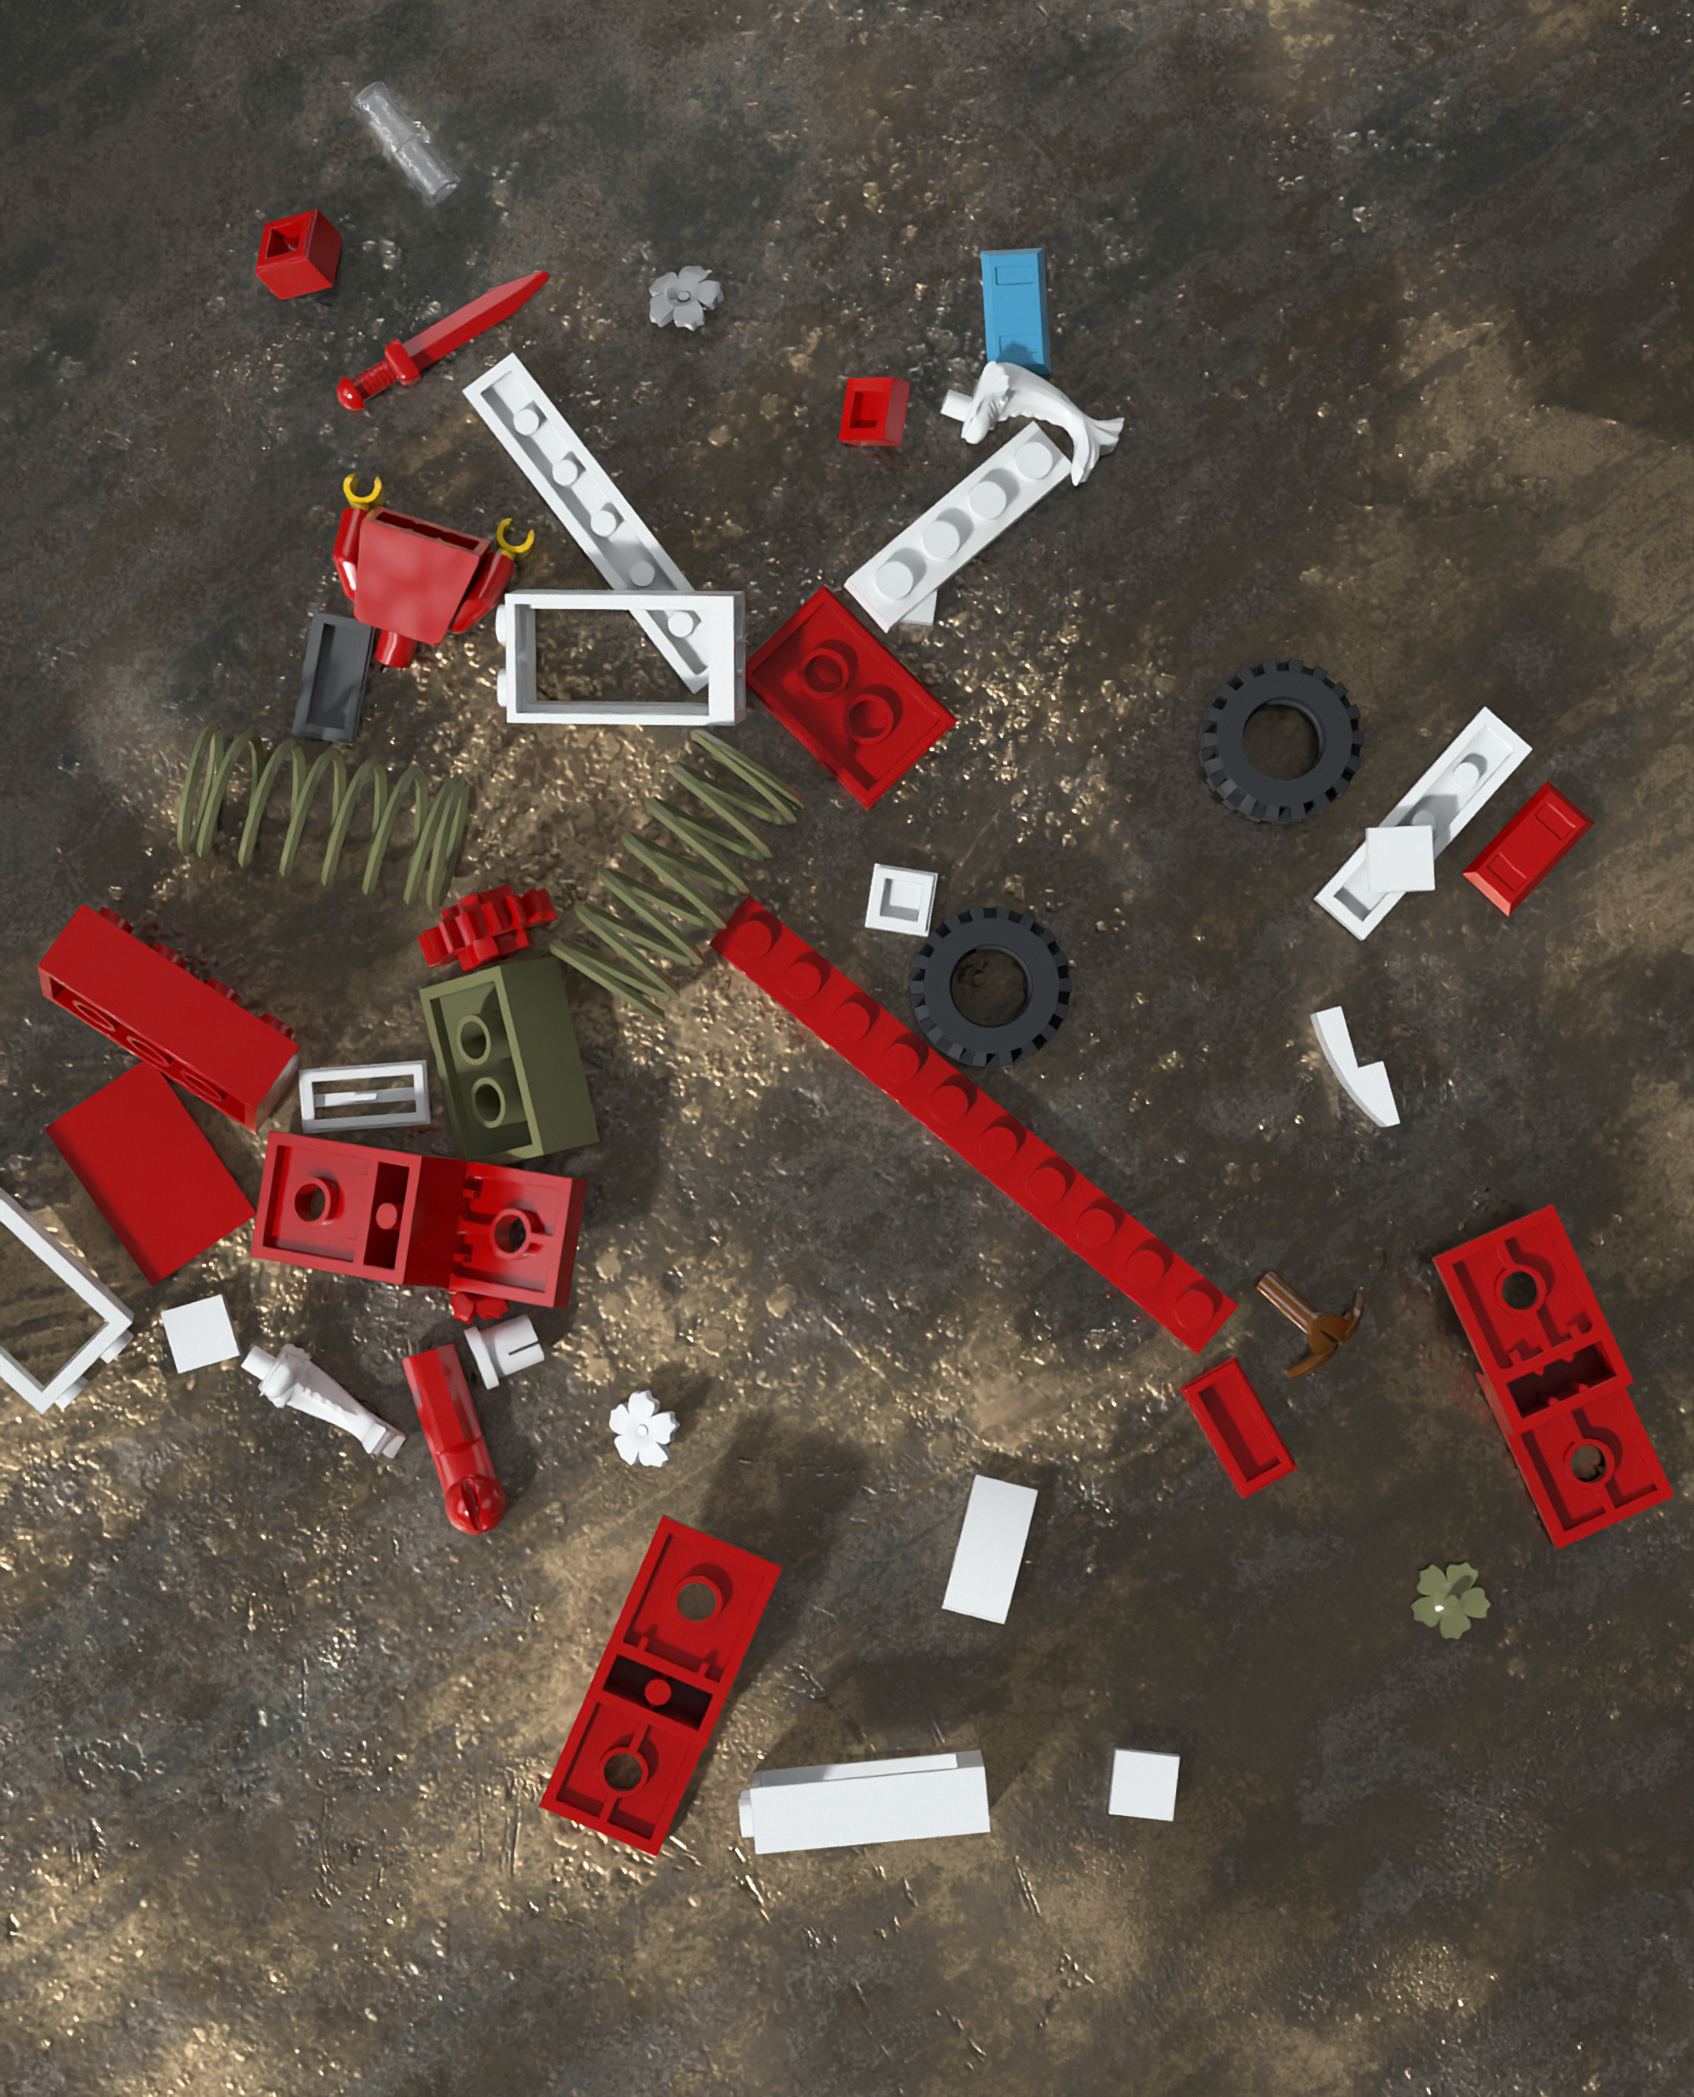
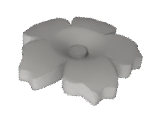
[649,266,725,331]

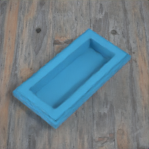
[981,248,1051,375]

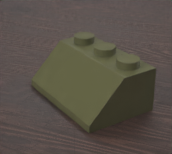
[419,955,600,1166]

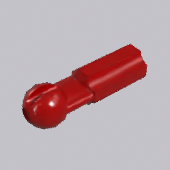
[401,1342,508,1535]

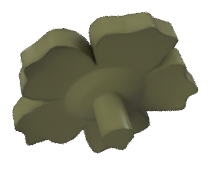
[1411,1562,1491,1640]

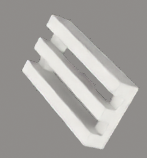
[298,1060,432,1134]

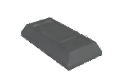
[292,609,376,745]

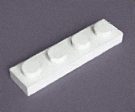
[844,421,1072,633]
[1313,707,1532,941]

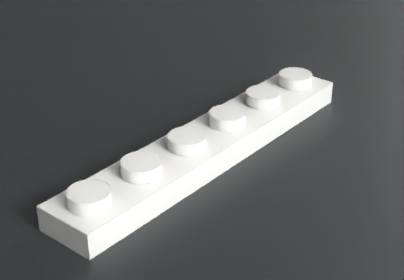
[462,352,709,696]

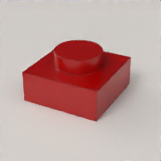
[839,377,910,446]

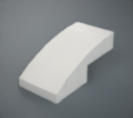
[1310,1006,1400,1127]
[942,1475,1038,1624]

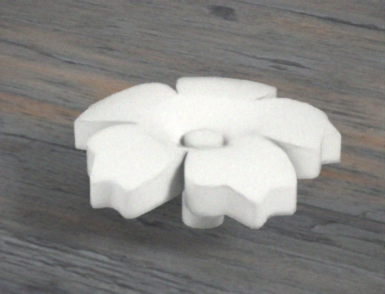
[609,1390,680,1467]

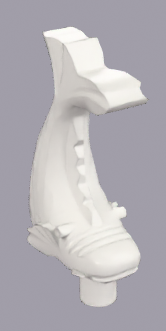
[940,361,1125,486]
[241,1344,406,1459]

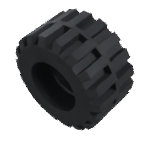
[1198,659,1364,825]
[910,906,1072,1068]

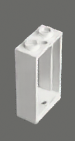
[496,589,746,726]
[0,1187,135,1414]
[738,1750,991,1854]

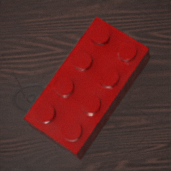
[37,903,300,1135]

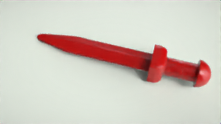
[336,271,549,411]

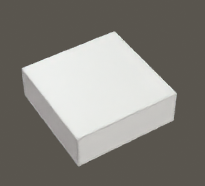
[1365,825,1435,893]
[865,864,938,937]
[160,1294,242,1374]
[1108,1747,1180,1821]

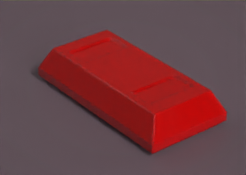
[1461,780,1594,916]
[1180,1356,1298,1499]

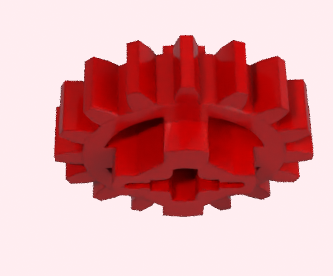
[417,884,558,972]

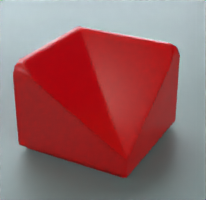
[255,209,342,299]

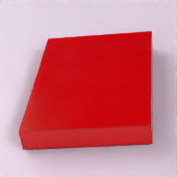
[745,585,958,811]
[44,1060,257,1286]

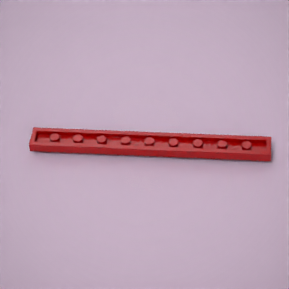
[709,896,1238,1355]

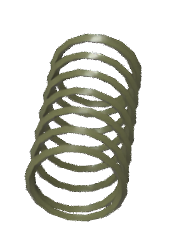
[177,719,469,912]
[549,729,806,1022]

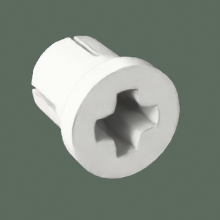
[464,1313,545,1390]

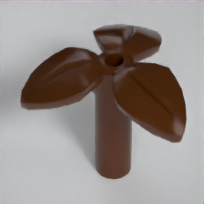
[1256,1270,1365,1377]

